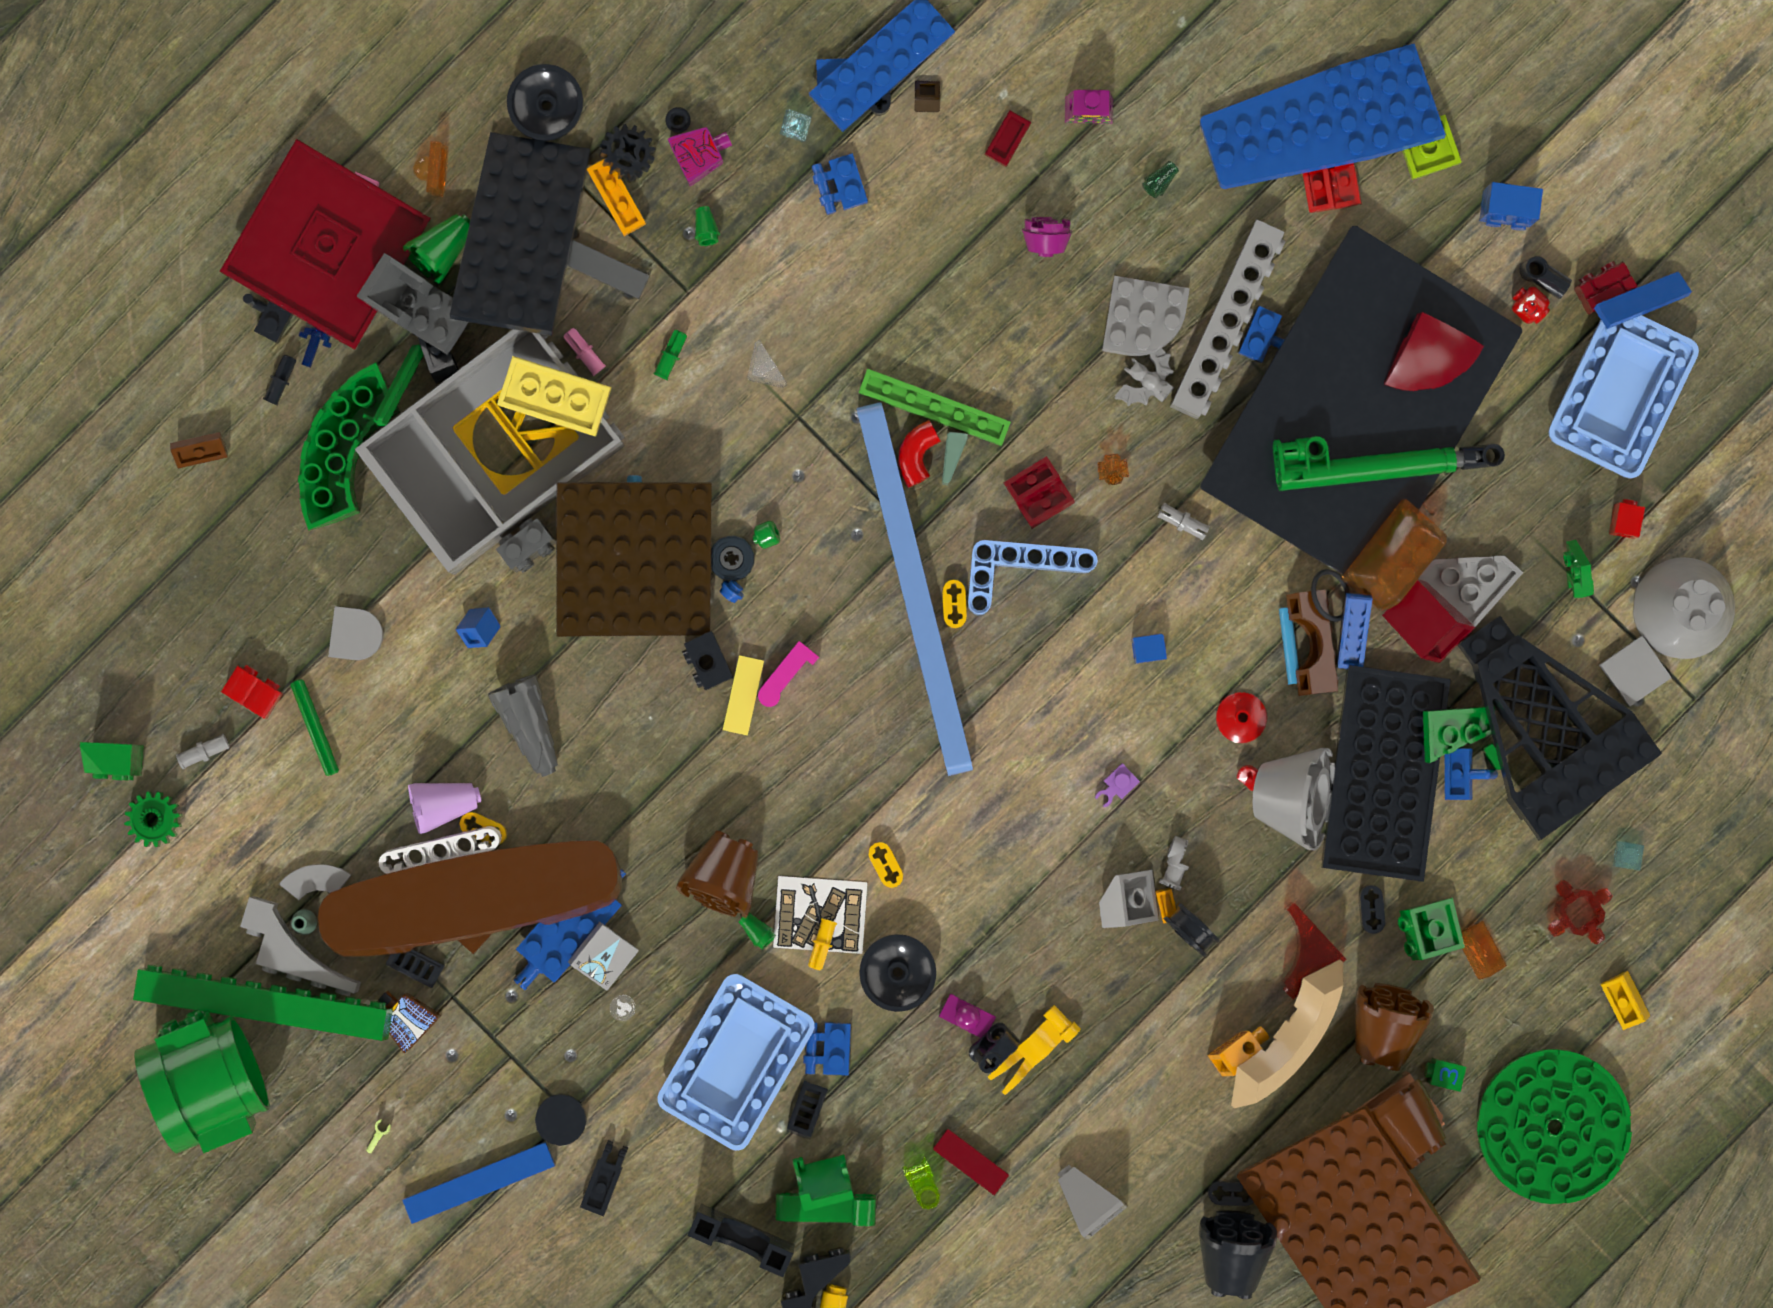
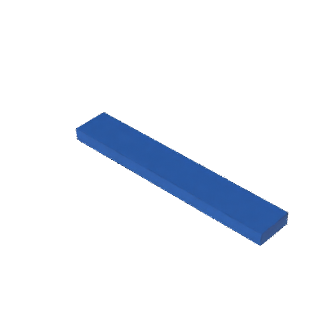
[402,1142,556,1224]

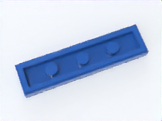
[1594,271,1692,329]

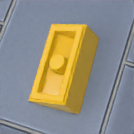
[1600,971,1650,1030]

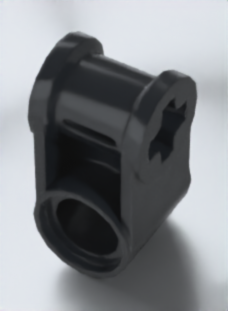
[969,1022,1019,1073]

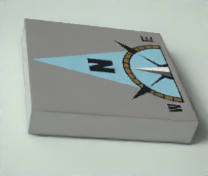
[568,922,639,990]

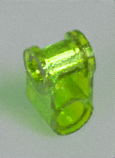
[902,1157,940,1210]

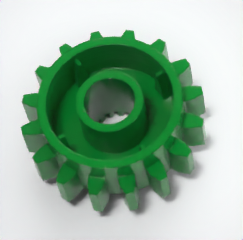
[124,792,182,847]

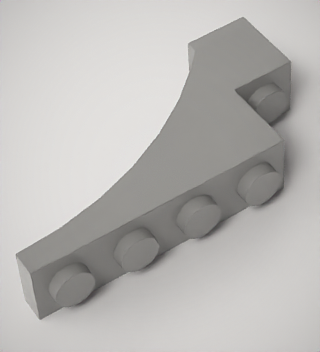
[240,896,361,996]

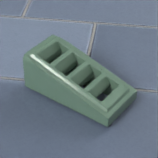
[942,432,968,485]

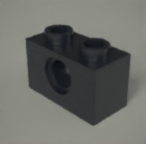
[682,631,734,691]

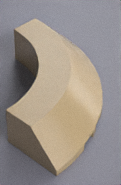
[1231,960,1343,1108]

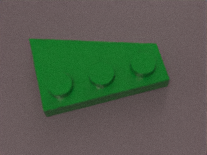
[1423,706,1495,763]

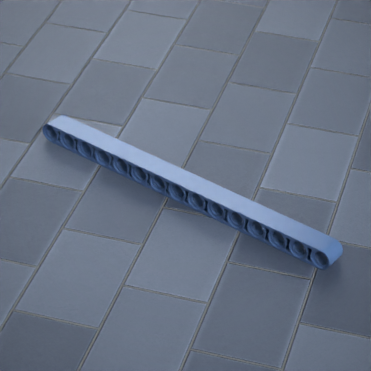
[856,402,973,776]

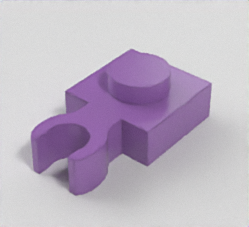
[1095,763,1140,807]

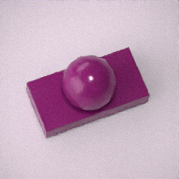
[939,993,996,1038]

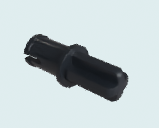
[263,355,296,406]

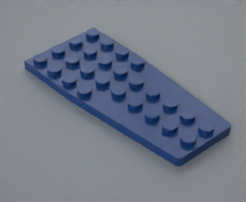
[1200,44,1446,189]

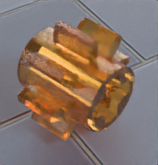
[1097,454,1129,485]

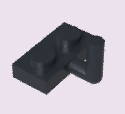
[243,294,293,344]

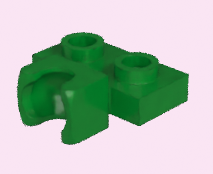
[1563,540,1594,598]

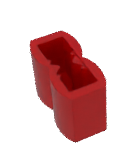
[221,665,283,719]

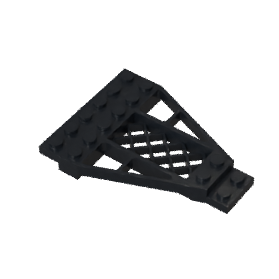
[1458,616,1662,841]

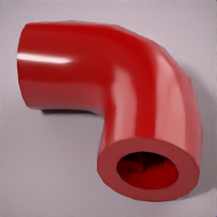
[898,420,941,488]

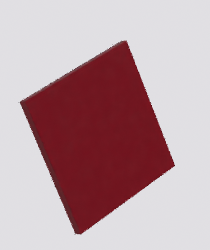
[219,139,431,350]

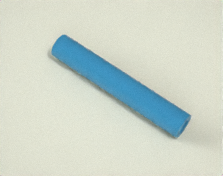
[1279,608,1299,685]

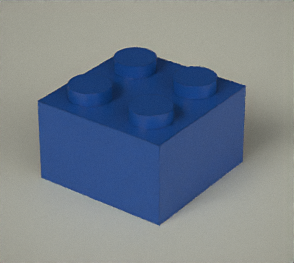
[1479,182,1543,231]

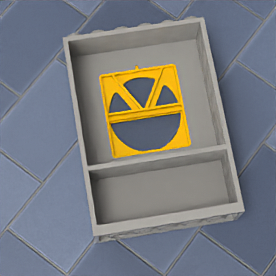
[355,329,625,575]

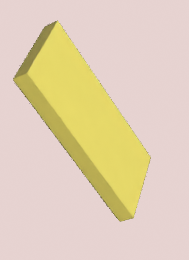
[497,356,612,437]

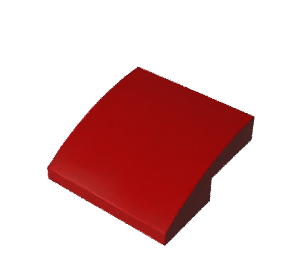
[1303,163,1362,213]

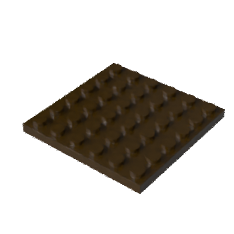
[556,482,712,637]

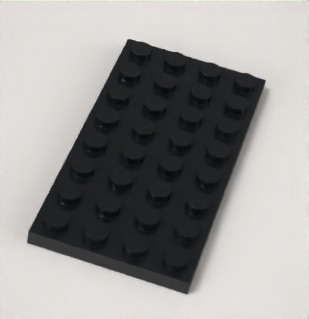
[450,132,591,336]
[1321,665,1450,882]

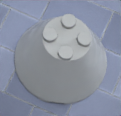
[1633,557,1735,659]

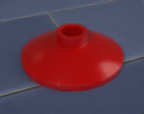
[1216,692,1267,743]

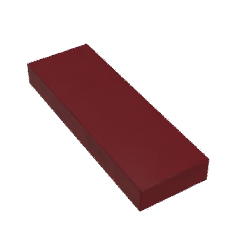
[933,1128,1009,1196]

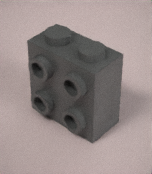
[496,518,556,573]

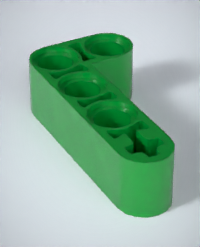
[775,1193,876,1226]

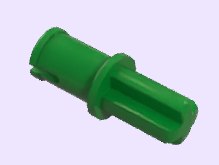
[653,330,687,381]

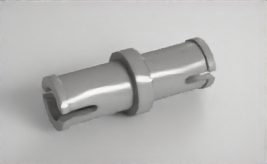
[1157,503,1210,540]
[176,734,230,769]

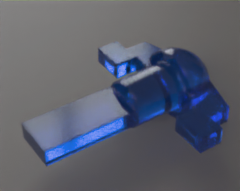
[299,328,332,368]

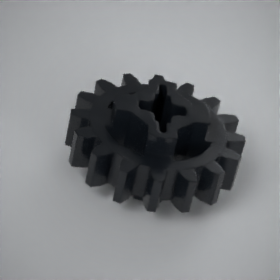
[599,124,655,180]

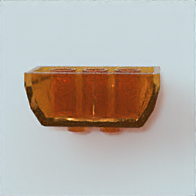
[1341,499,1447,611]

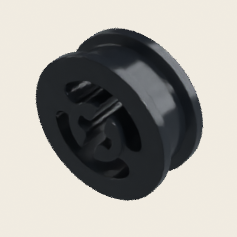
[1163,902,1220,958]

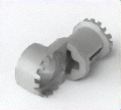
[1159,836,1189,891]

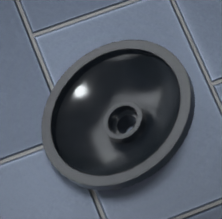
[507,64,583,141]
[859,934,936,1012]

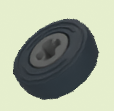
[711,536,754,581]

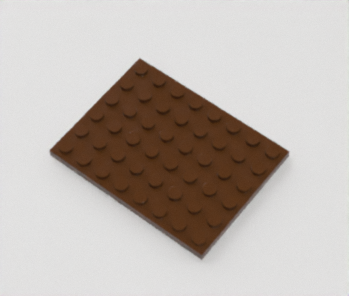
[1237,1105,1481,1308]

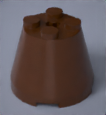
[676,831,759,918]
[1355,983,1434,1071]
[1371,1079,1446,1170]

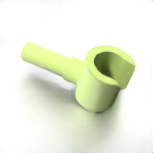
[366,1119,391,1153]

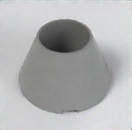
[1252,748,1335,851]

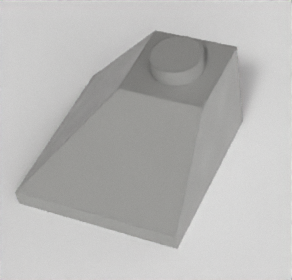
[1099,870,1159,928]

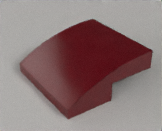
[1003,456,1075,529]

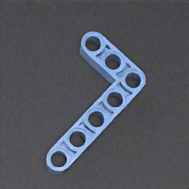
[968,540,1098,615]

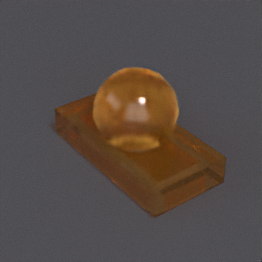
[413,141,448,197]

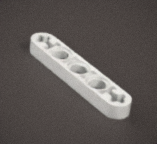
[379,826,501,874]

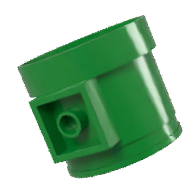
[134,1009,270,1154]

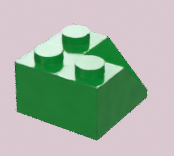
[80,742,144,781]

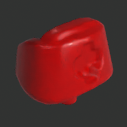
[1236,765,1258,791]

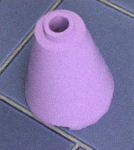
[408,783,481,834]

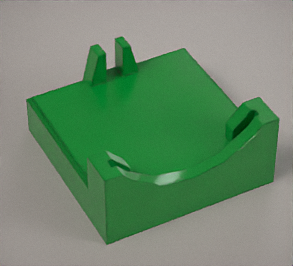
[792,1155,854,1211]

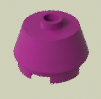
[1022,217,1073,257]

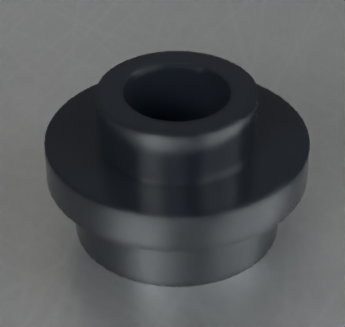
[665,107,691,133]

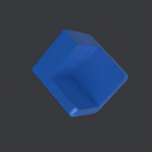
[455,607,500,648]
[1131,634,1167,664]

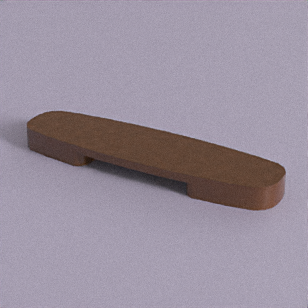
[318,841,622,957]

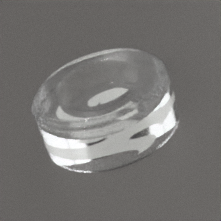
[609,995,636,1021]

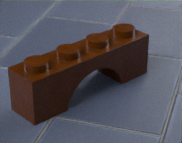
[1286,590,1338,696]

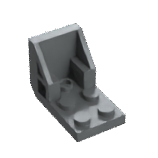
[357,253,469,355]

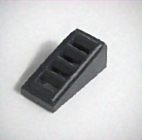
[386,948,445,988]
[786,1081,828,1140]

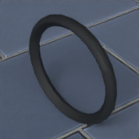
[1311,569,1350,622]

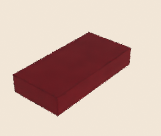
[984,110,1032,167]

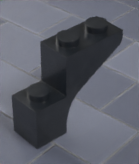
[781,1247,851,1308]

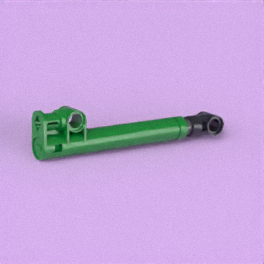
[1273,436,1505,491]

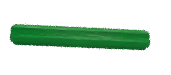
[373,344,424,427]
[290,679,339,776]

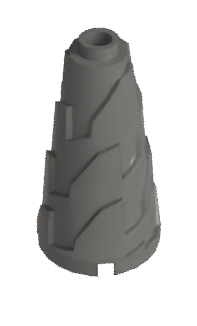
[488,674,558,777]

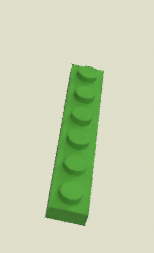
[859,369,1011,446]

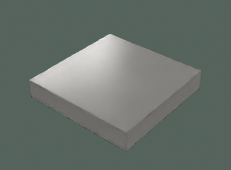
[1599,636,1671,707]

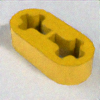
[942,580,967,629]
[460,812,507,845]
[868,842,903,888]

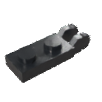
[580,1140,628,1217]

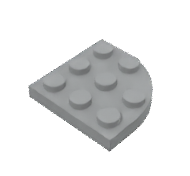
[1102,276,1190,356]

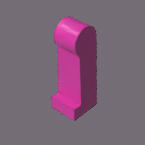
[758,641,819,707]

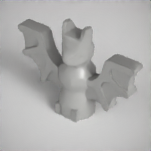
[1115,348,1174,406]

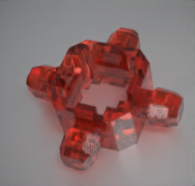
[1547,880,1613,945]

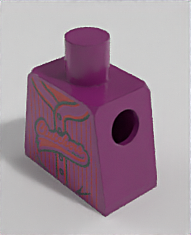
[668,127,732,186]

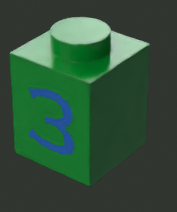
[1424,1057,1466,1092]

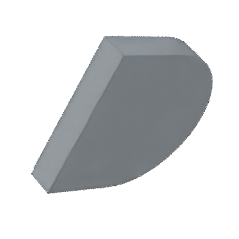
[328,606,384,660]

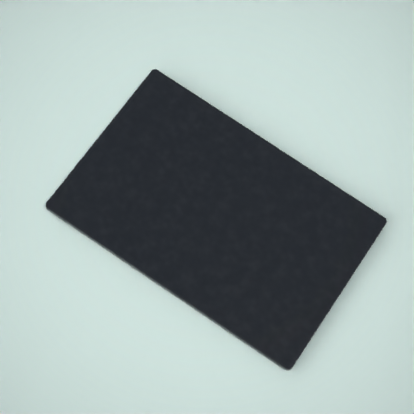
[1200,226,1522,590]

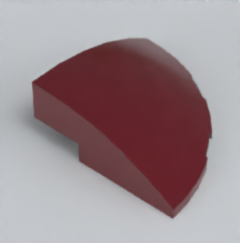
[1384,312,1484,391]

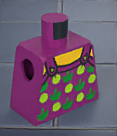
[1065,90,1113,124]

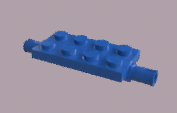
[513,869,626,990]

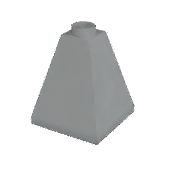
[1058,1165,1127,1239]

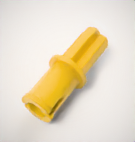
[808,918,837,970]

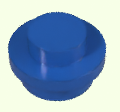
[720,580,744,603]

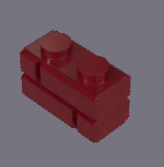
[1574,261,1637,315]

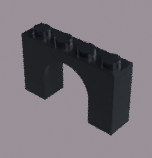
[687,1203,795,1277]

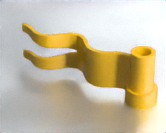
[987,1005,1081,1095]

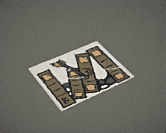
[773,876,867,954]

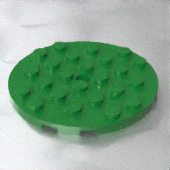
[1477,1049,1632,1204]

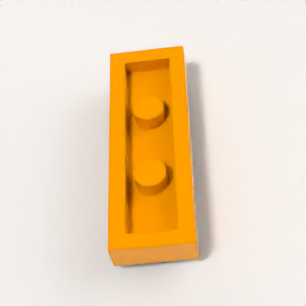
[587,158,646,236]

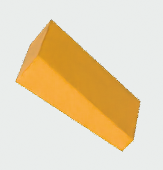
[1155,887,1177,923]

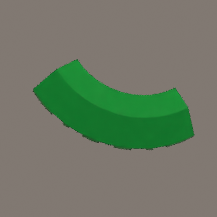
[298,363,401,531]

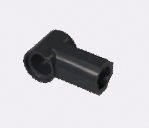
[1519,256,1572,299]

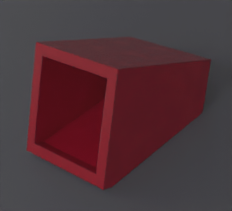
[1382,579,1475,663]

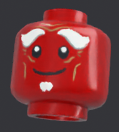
[1512,286,1550,324]

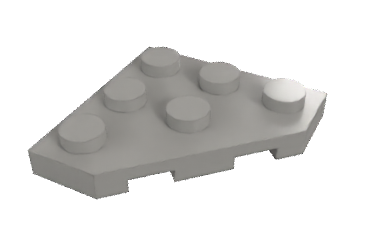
[1414,556,1523,627]

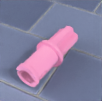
[563,328,606,376]

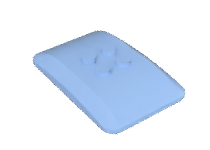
[1548,315,1699,478]
[657,974,815,1150]

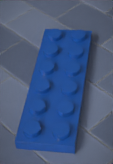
[809,0,955,132]

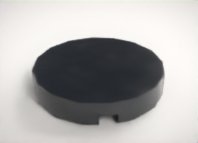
[535,1094,587,1146]

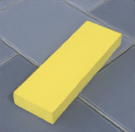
[723,655,764,736]

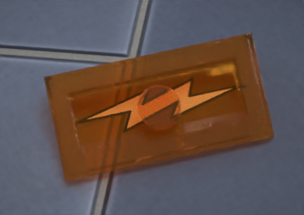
[1461,921,1507,980]

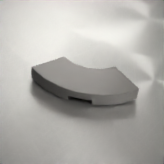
[279,864,352,900]

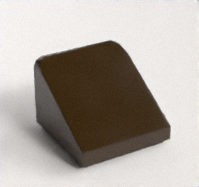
[914,81,940,112]

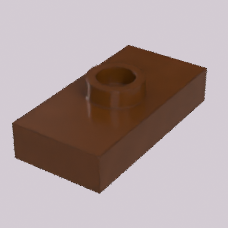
[170,432,228,469]

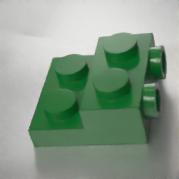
[1398,898,1465,961]

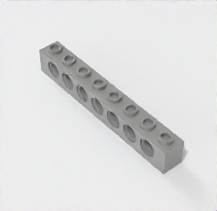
[1170,220,1286,419]

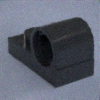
[418,337,459,384]

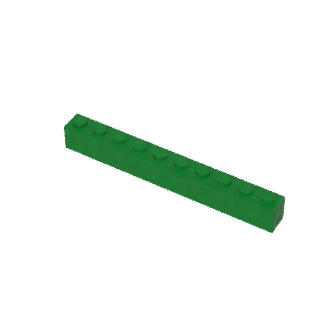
[133,964,393,1041]

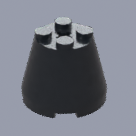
[1199,1210,1277,1299]

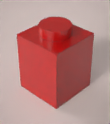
[1609,499,1645,539]

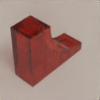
[1281,902,1347,1000]

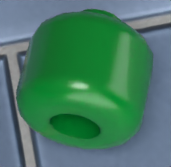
[752,521,780,549]

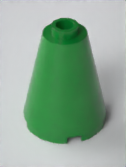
[403,214,470,284]

